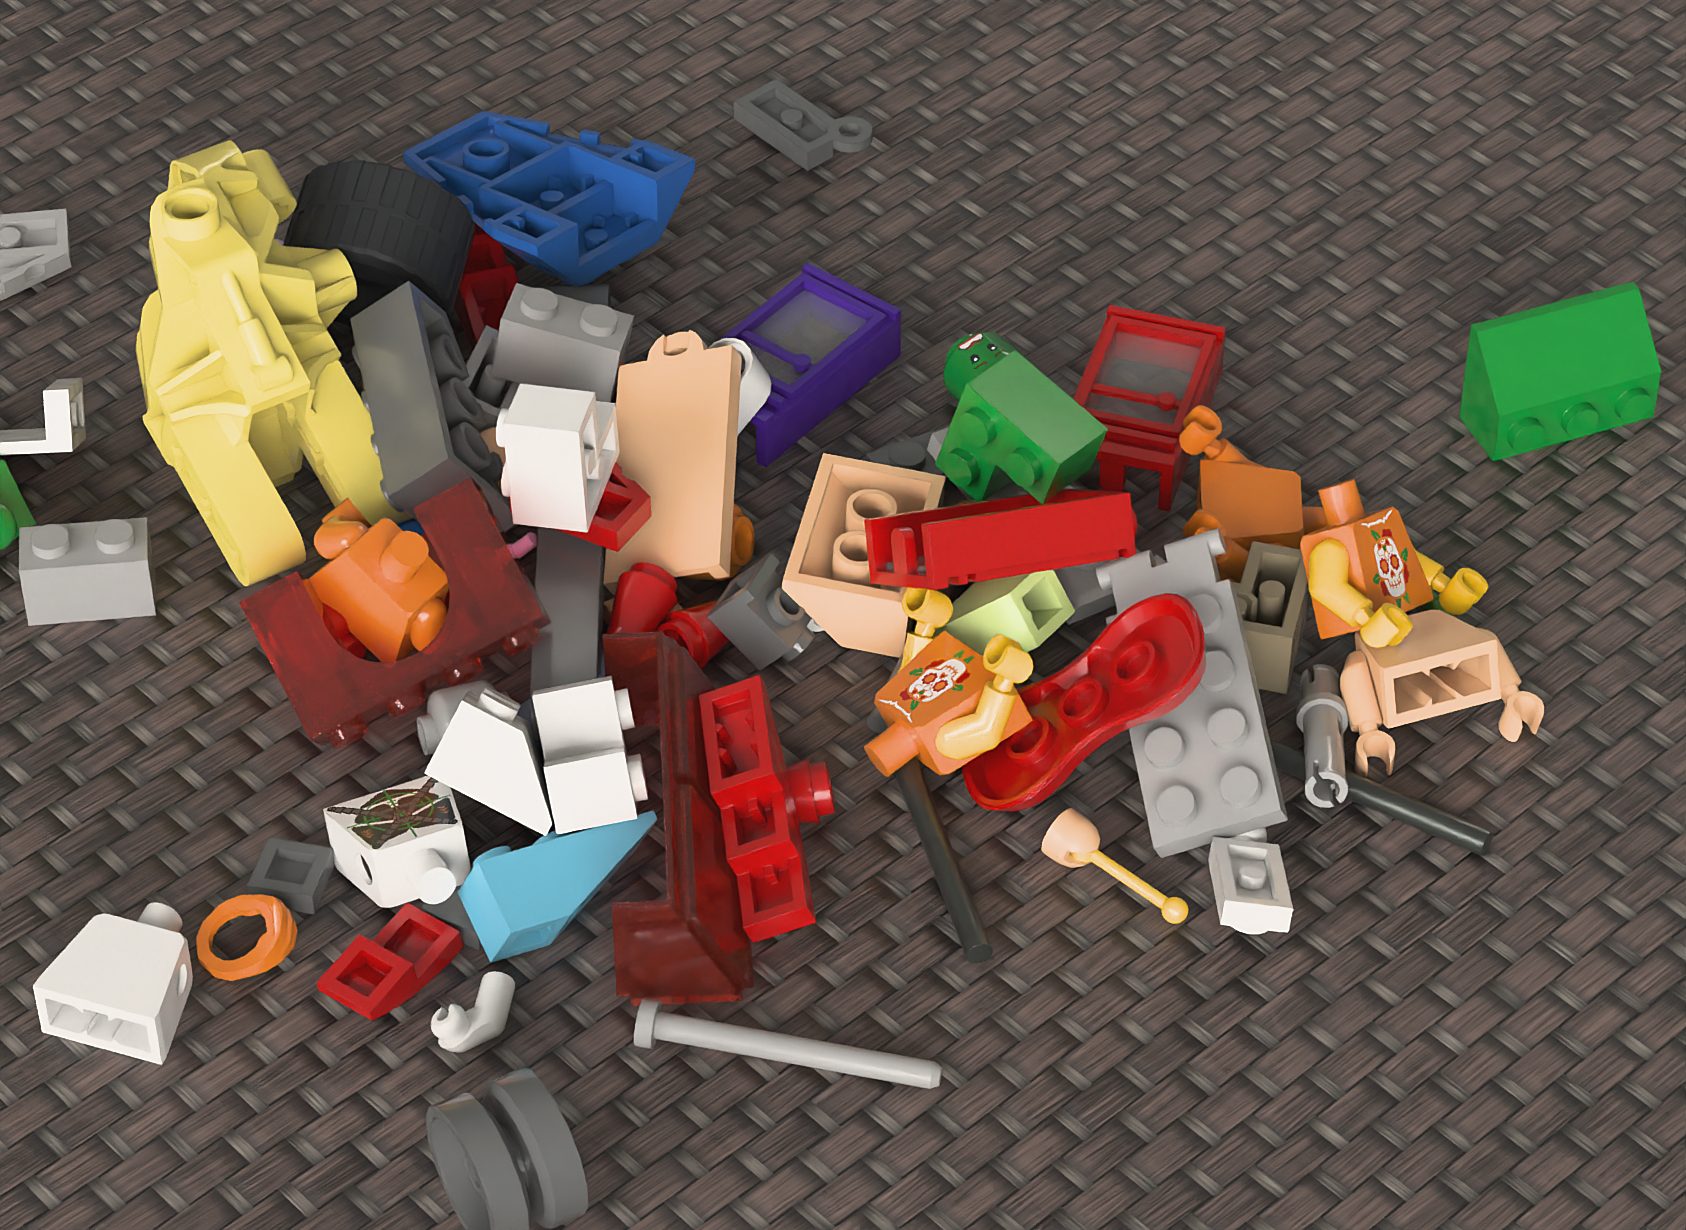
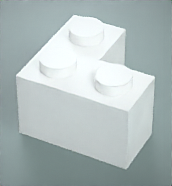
[496,384,620,532]
[532,676,648,834]

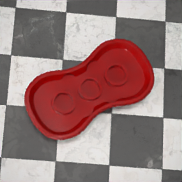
[962,593,1206,812]

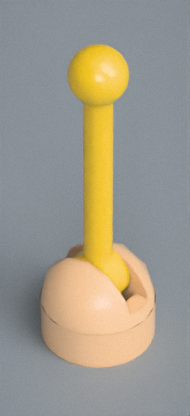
[1041,808,1188,924]

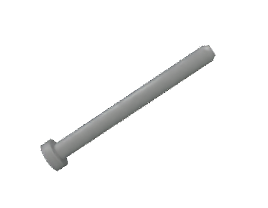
[634,998,943,1089]

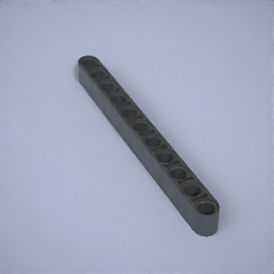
[530,284,611,742]

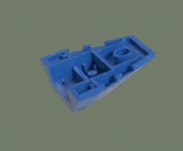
[403,111,695,287]

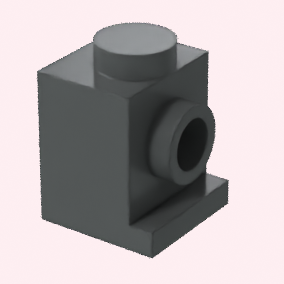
[707,553,815,671]

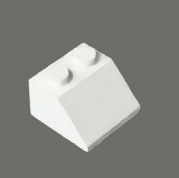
[424,687,554,836]

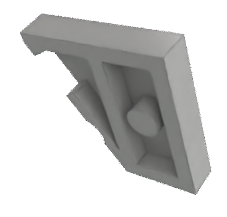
[0,208,71,301]

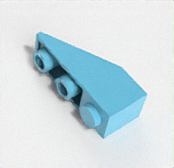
[457,811,657,963]

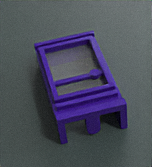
[718,263,901,467]

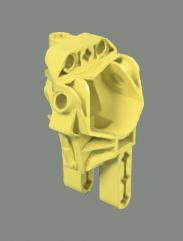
[136,140,413,586]

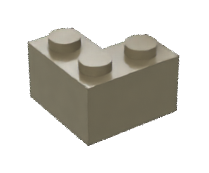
[1221,541,1311,694]

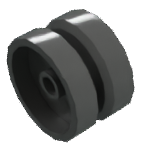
[425,1068,589,1230]

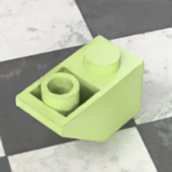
[934,570,1075,656]

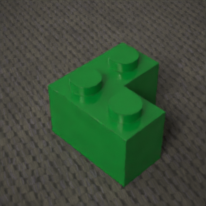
[935,350,1108,505]

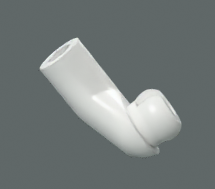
[431,971,515,1053]

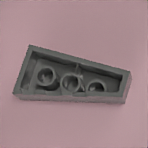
[350,281,516,550]

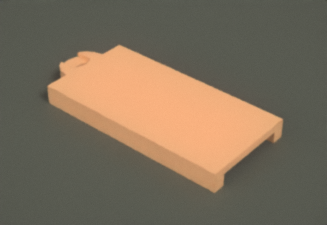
[603,330,742,595]

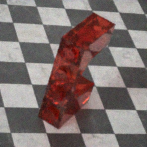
[239,477,552,749]

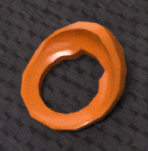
[196,894,298,981]

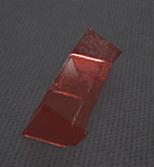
[603,632,754,1006]

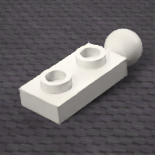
[1208,827,1293,934]

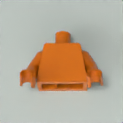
[1179,405,1328,583]
[303,497,485,671]

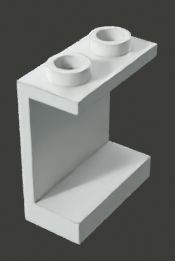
[0,378,86,455]

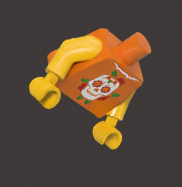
[1300,479,1488,648]
[864,587,1033,777]

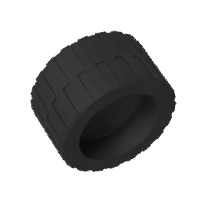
[283,160,475,328]

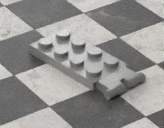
[1096,528,1288,858]

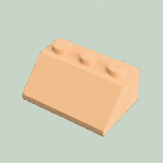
[782,453,946,658]

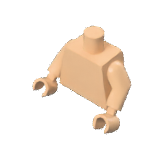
[1339,610,1544,778]

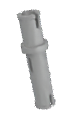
[1296,664,1349,808]

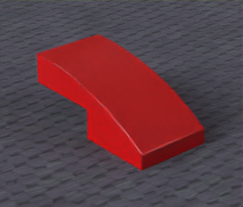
[316,903,464,1021]

